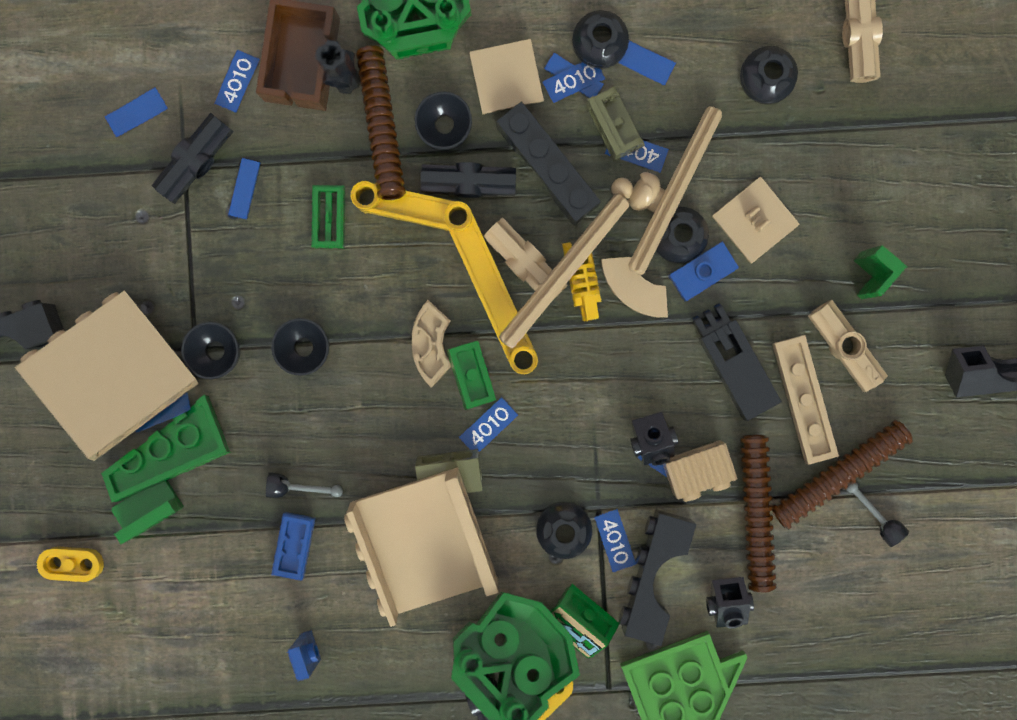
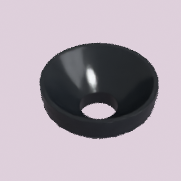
[572,10,629,69]
[740,46,798,105]
[414,91,472,150]
[656,207,709,263]
[271,318,330,376]
[181,322,241,379]
[536,502,592,559]

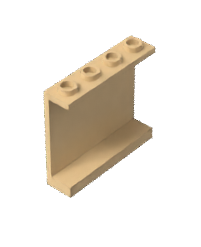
[15,290,199,461]
[344,467,498,627]

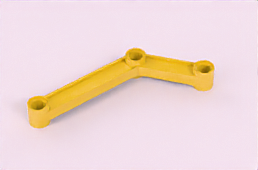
[351,181,538,374]

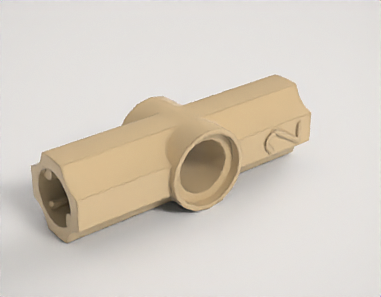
[842,0,883,83]
[483,218,567,300]
[808,300,888,392]

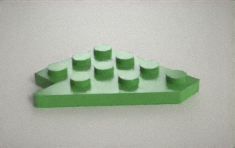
[620,631,747,720]

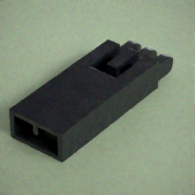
[692,303,782,421]

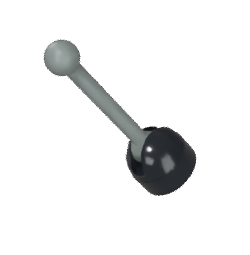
[266,472,343,498]
[846,482,909,547]

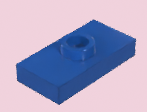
[668,241,739,302]
[271,512,316,581]
[288,630,321,681]

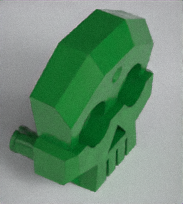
[357,0,471,60]
[450,592,580,720]

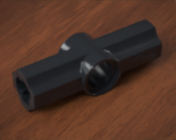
[316,40,360,94]
[151,113,234,204]
[421,162,516,198]

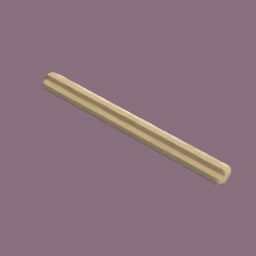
[628,106,722,275]
[499,193,629,348]

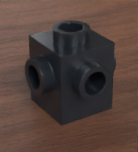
[630,412,678,466]
[706,577,754,629]

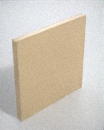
[469,39,544,115]
[712,176,800,264]

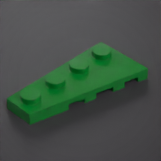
[101,394,230,502]

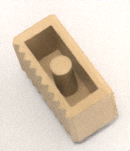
[663,440,737,502]

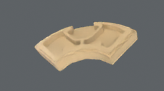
[601,257,668,318]
[412,300,451,388]

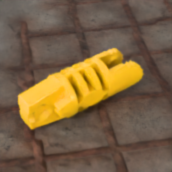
[562,242,601,321]

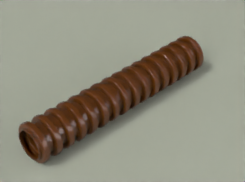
[356,45,406,200]
[772,420,913,530]
[740,435,777,593]

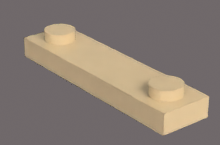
[772,335,839,465]

